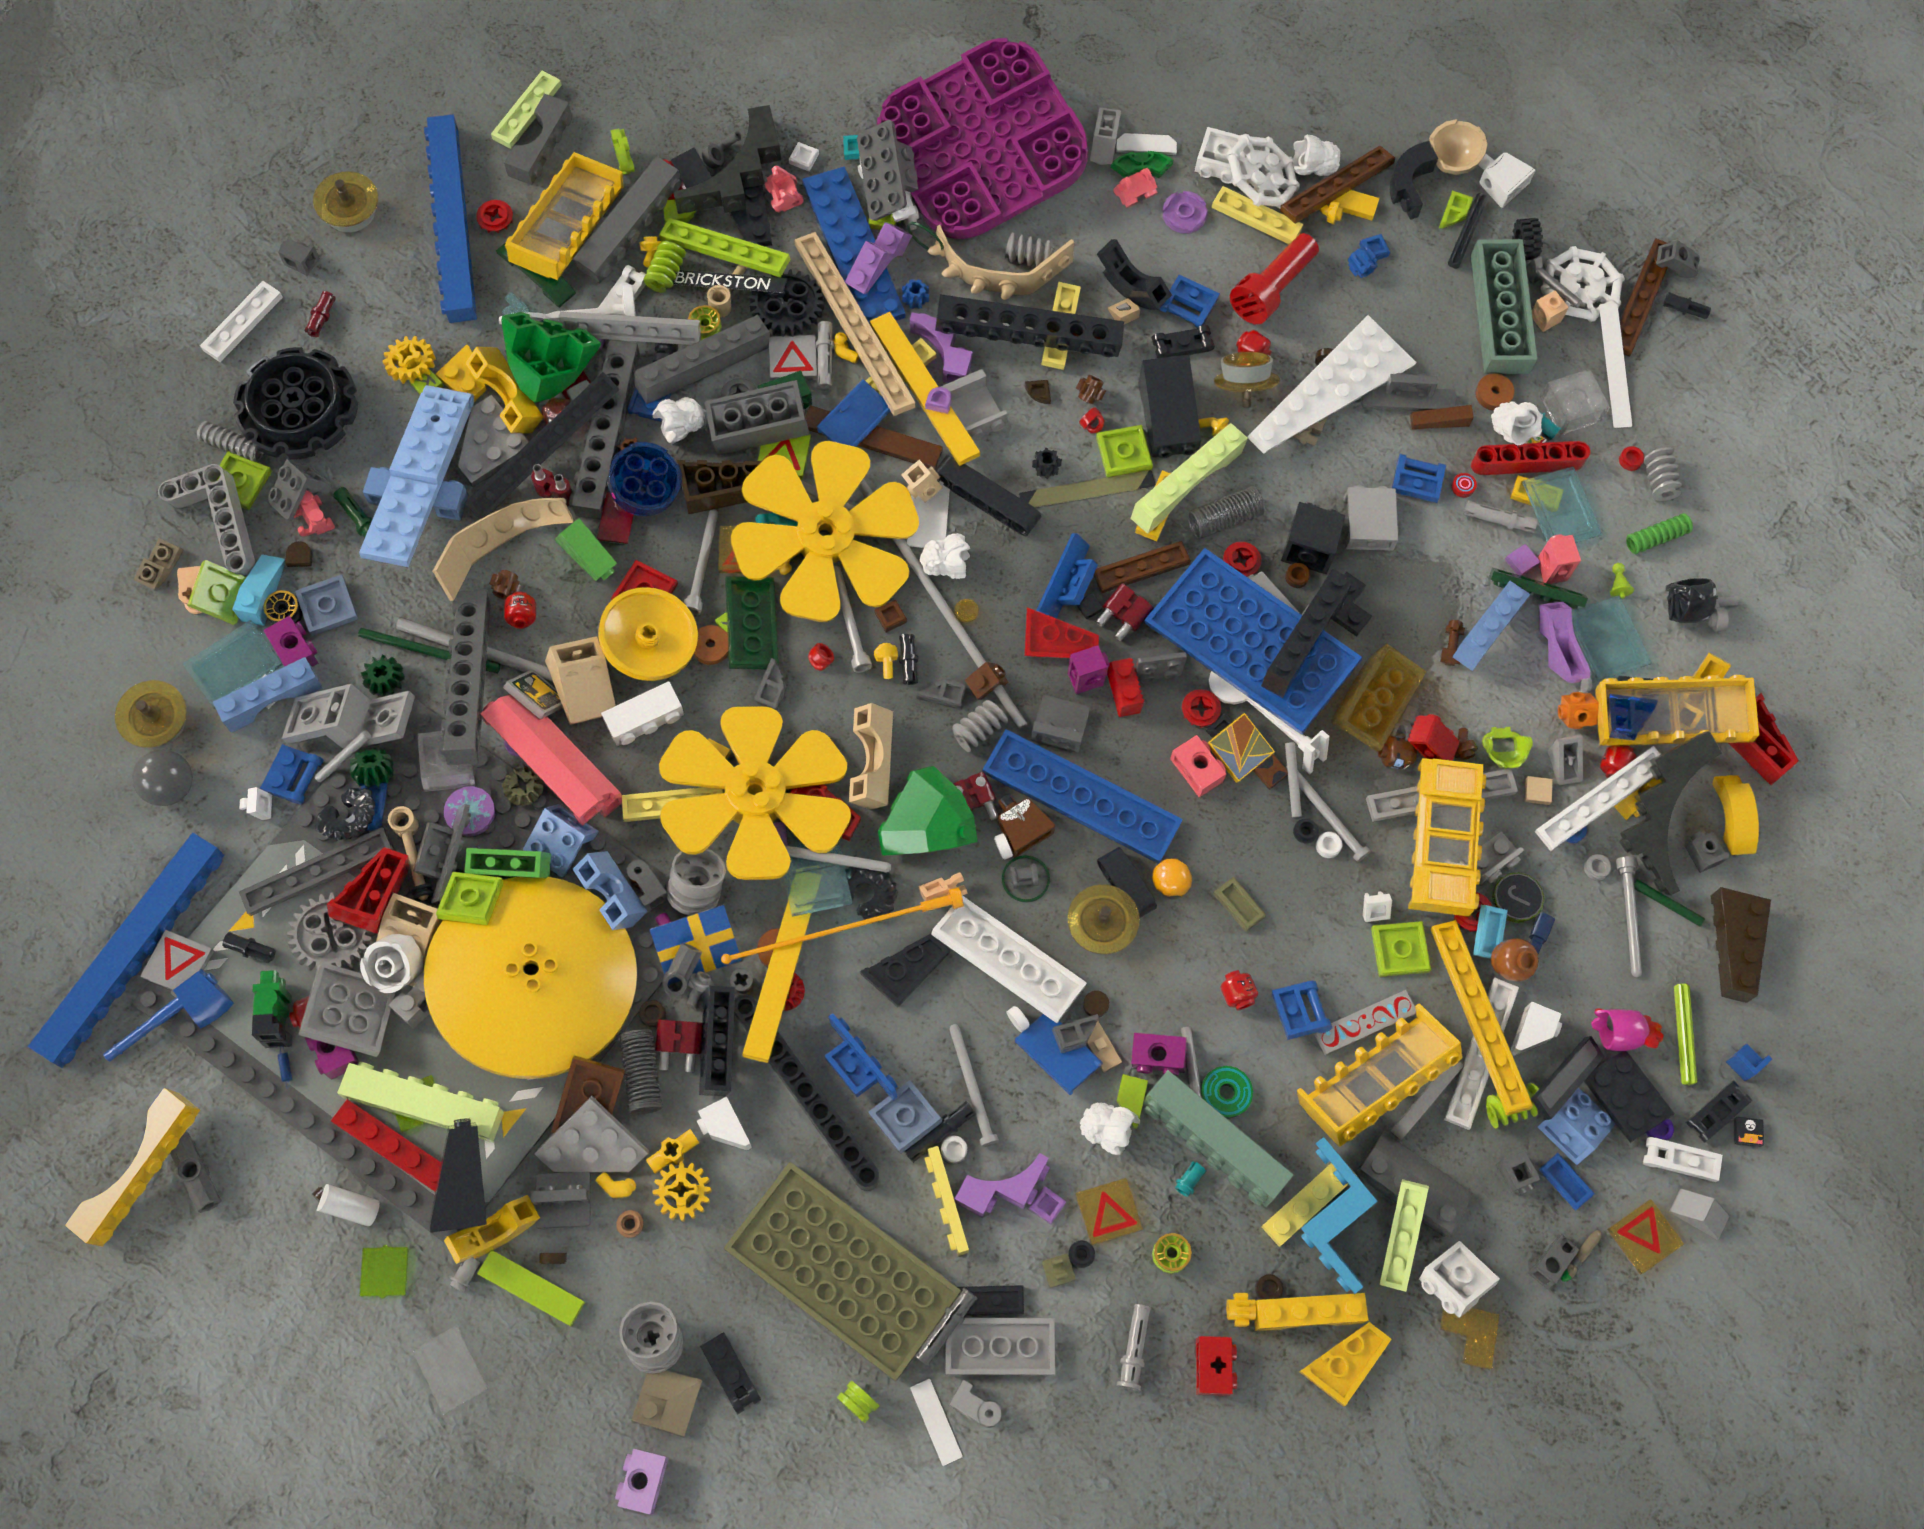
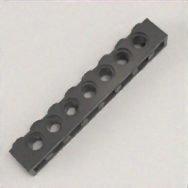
[569,340,640,520]
[440,590,491,765]

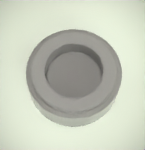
[1584,854,1612,881]

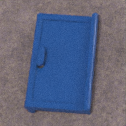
[817,379,891,447]
[1015,1014,1103,1095]

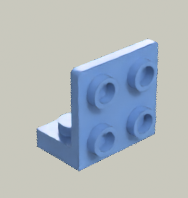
[523,804,599,877]
[1538,1088,1615,1165]

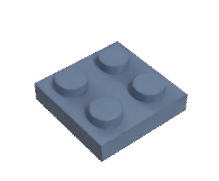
[295,574,359,636]
[868,1080,942,1154]

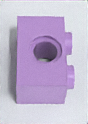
[615,1449,669,1515]

